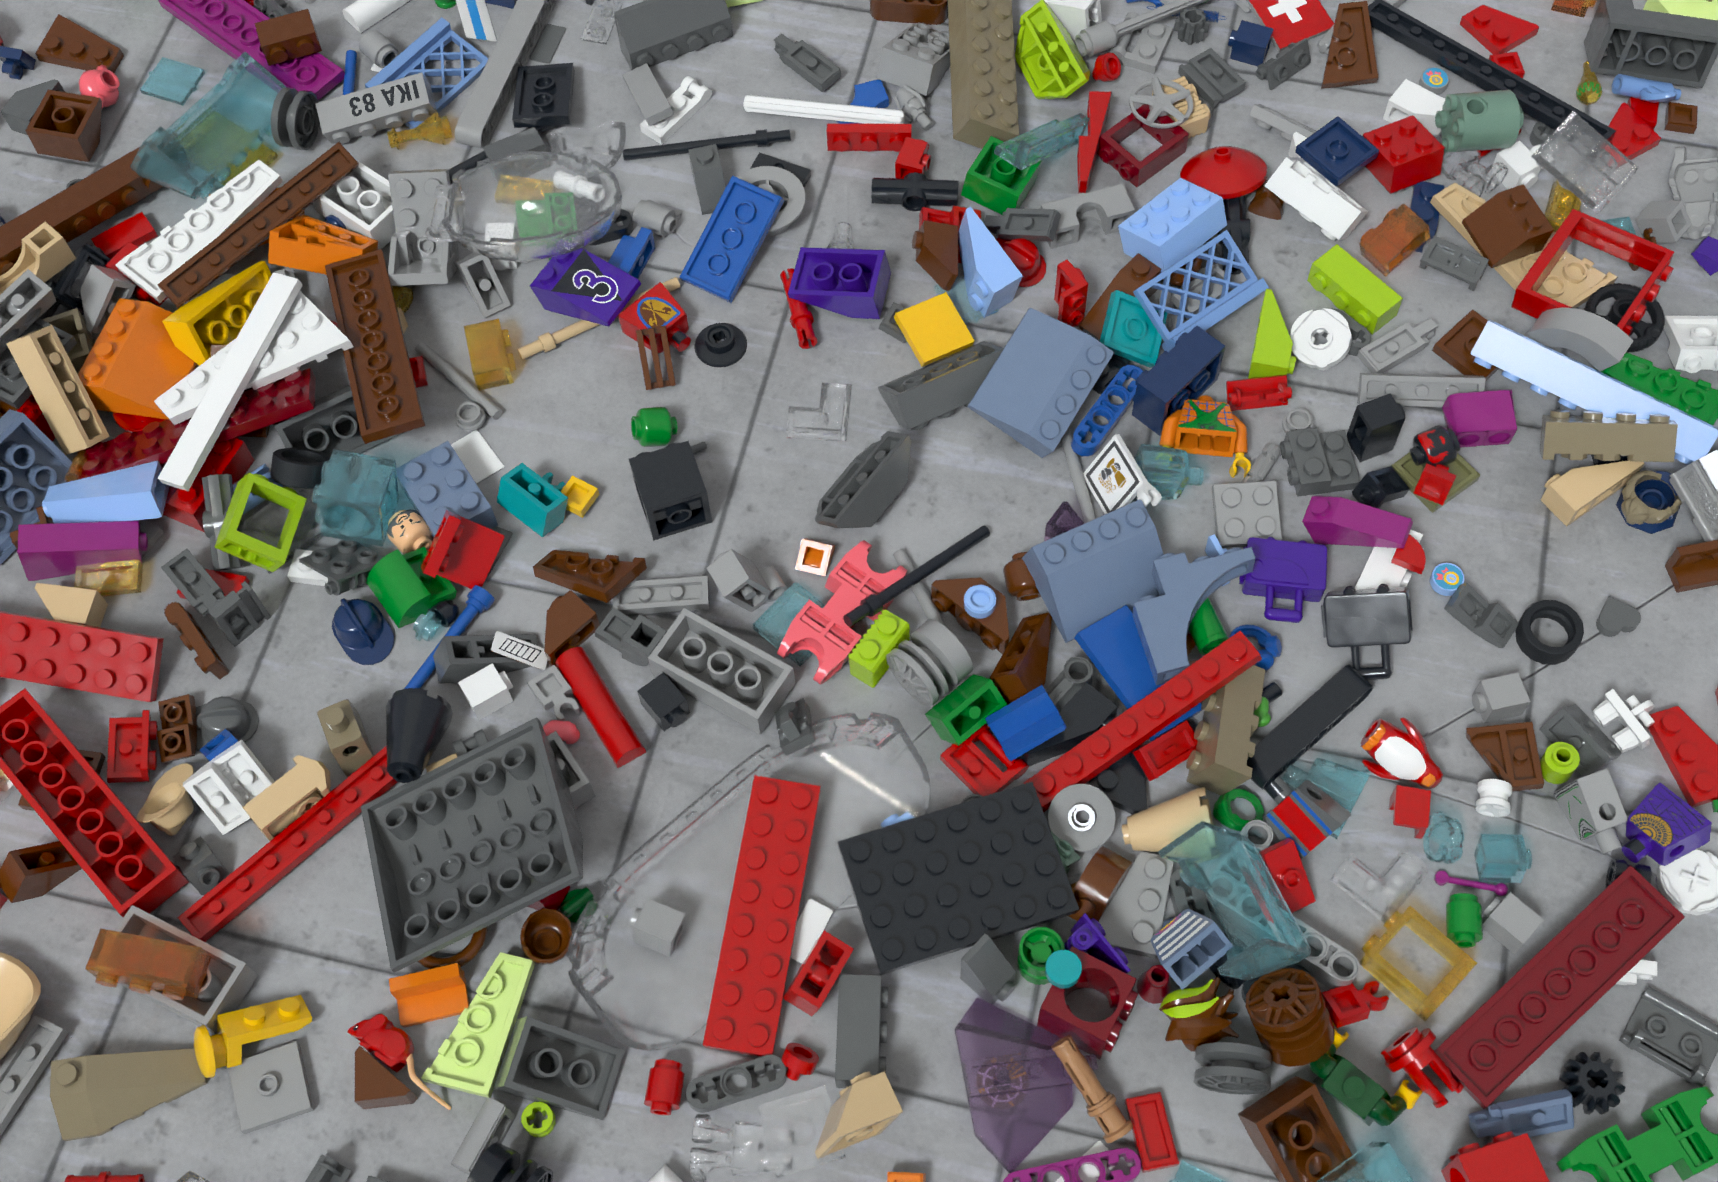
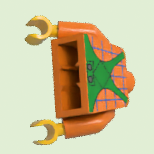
[1154,395,1251,478]

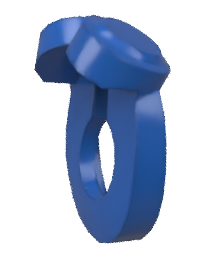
[1229,625,1282,671]

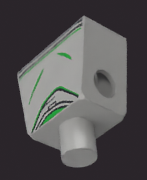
[1554,768,1627,854]

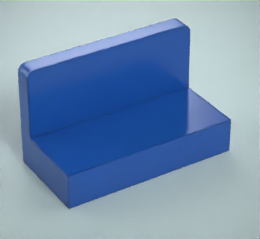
[608,227,655,279]
[985,685,1067,761]

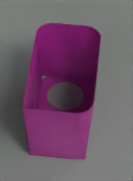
[1442,390,1517,448]

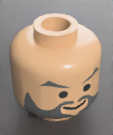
[387,509,433,554]

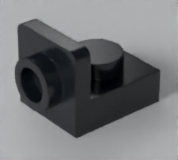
[1352,466,1410,509]

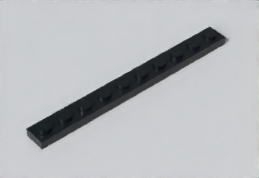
[1368,0,1616,154]

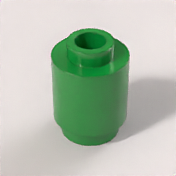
[1446,893,1483,948]

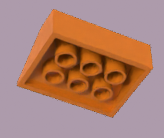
[78,298,197,419]

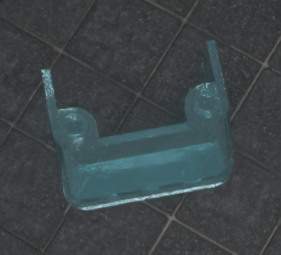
[1158,821,1311,981]

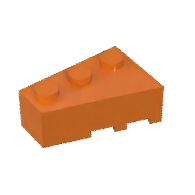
[268,215,378,275]

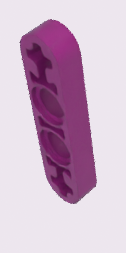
[1003,1148,1141,1182]

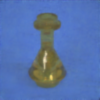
[387,112,452,150]

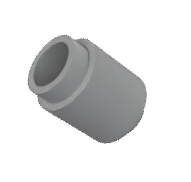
[359,30,399,68]
[633,200,678,237]

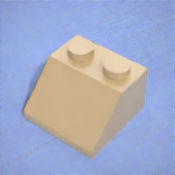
[815,1071,903,1159]

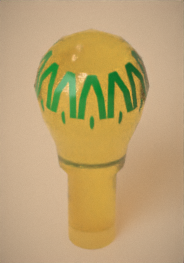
[1576,61,1602,105]

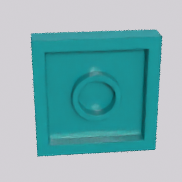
[1100,290,1168,368]

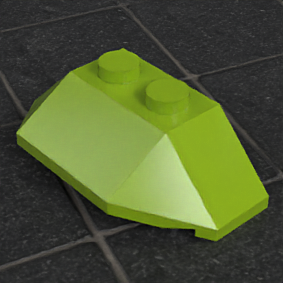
[1015,0,1090,99]

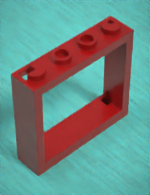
[1512,209,1674,336]

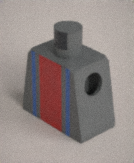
[1264,776,1351,859]

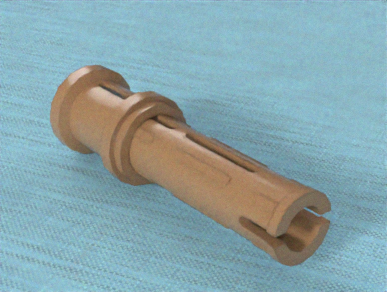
[1051,1035,1133,1143]

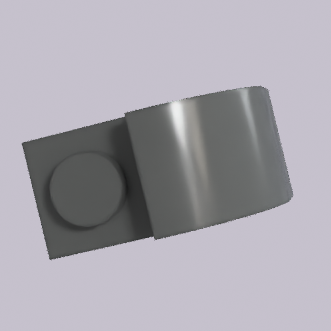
[595,607,667,666]

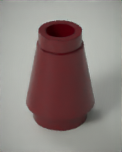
[1137,965,1172,1004]

